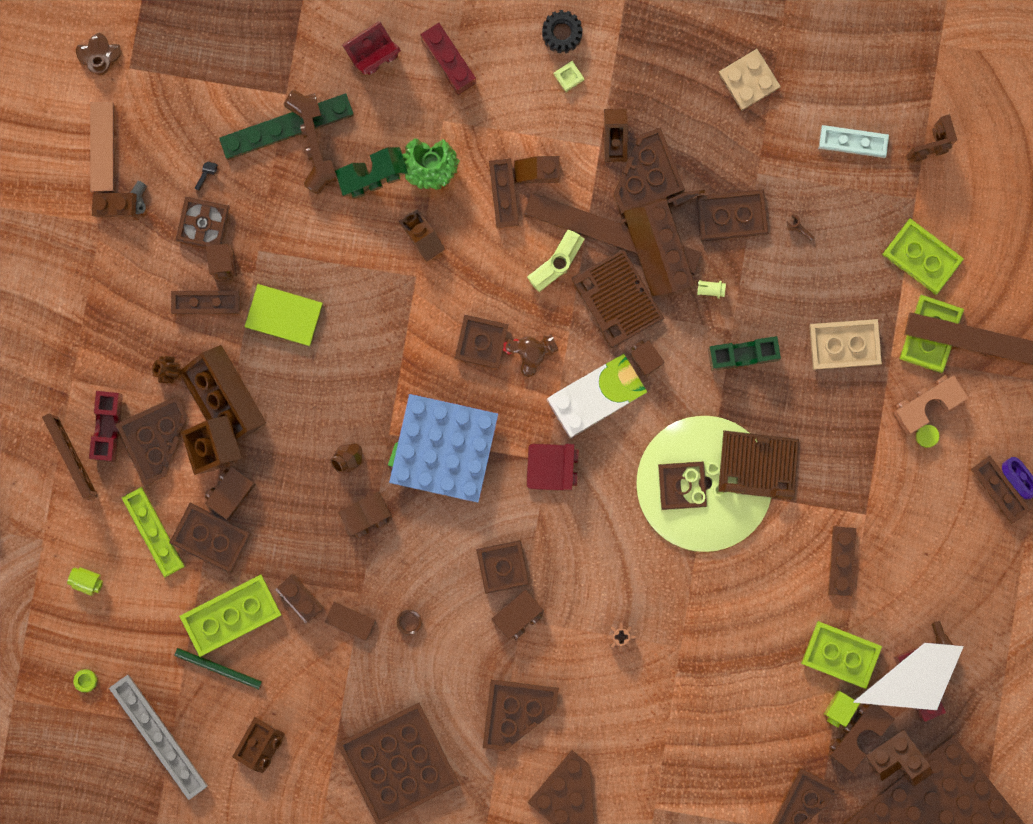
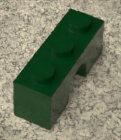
[335,147,408,199]
[708,336,781,371]

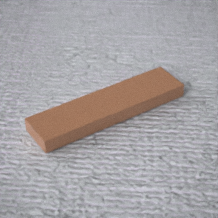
[90,102,114,192]

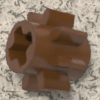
[152,356,181,384]

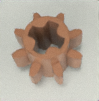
[607,623,636,651]

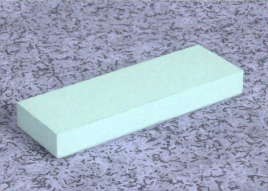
[818,125,889,158]

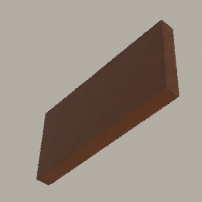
[42,414,98,501]

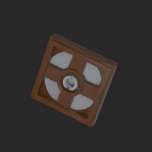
[176,197,230,247]

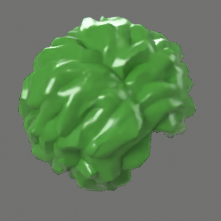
[402,138,460,190]

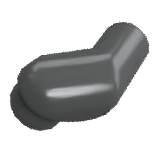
[130,180,147,214]

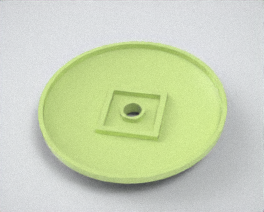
[636,416,771,552]

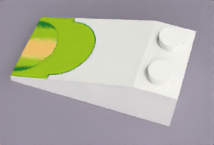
[547,354,647,439]

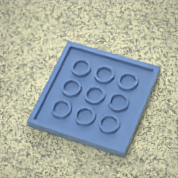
[389,394,498,503]

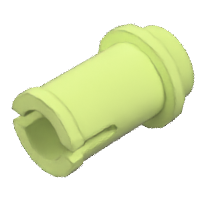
[697,280,726,299]

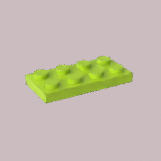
[179,575,282,657]

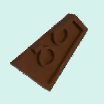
[772,768,842,824]

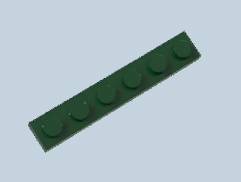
[219,93,354,160]

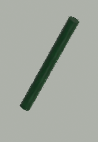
[174,648,262,690]

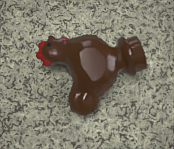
[503,334,559,377]

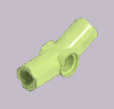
[527,230,585,292]

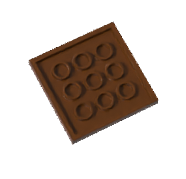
[337,702,460,824]

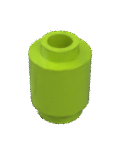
[67,567,103,596]

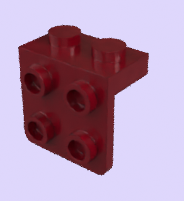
[342,21,401,75]
[527,444,579,491]

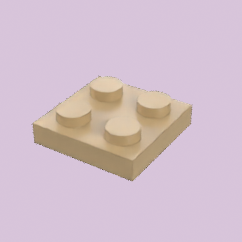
[718,49,781,111]

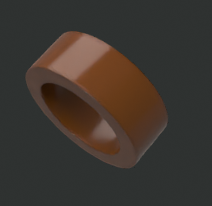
[397,610,422,635]

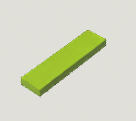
[122,487,185,578]

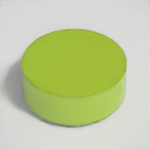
[915,425,939,448]
[74,669,98,692]

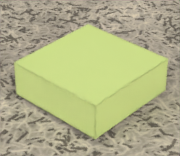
[553,61,585,92]

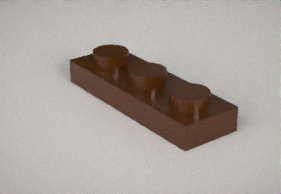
[489,158,519,229]
[171,291,240,314]
[971,455,1031,524]
[828,526,857,596]

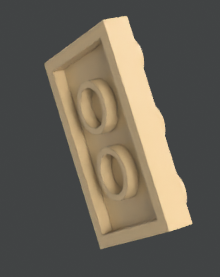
[809,319,882,370]

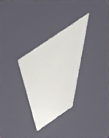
[854,643,964,710]

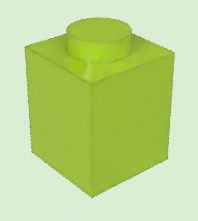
[824,691,860,728]

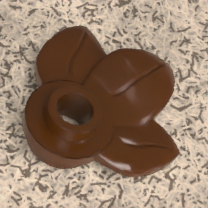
[76,33,121,75]

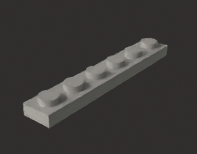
[109,674,208,800]

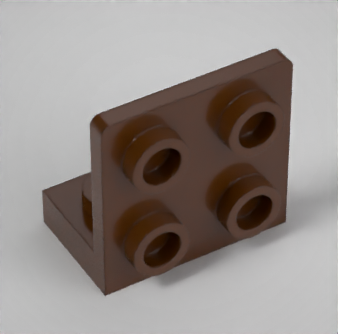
[906,114,957,162]

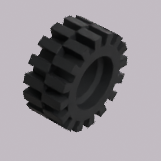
[542,10,583,54]

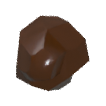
[330,443,362,473]

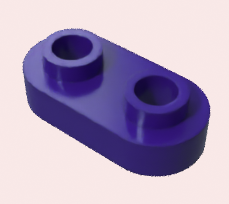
[1002,457,1033,499]

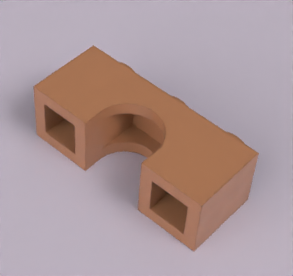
[893,375,968,435]

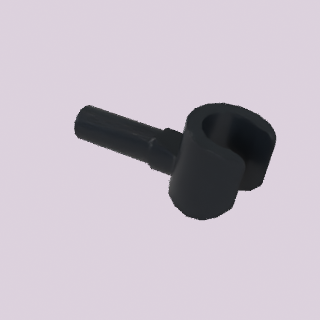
[195,162,218,191]

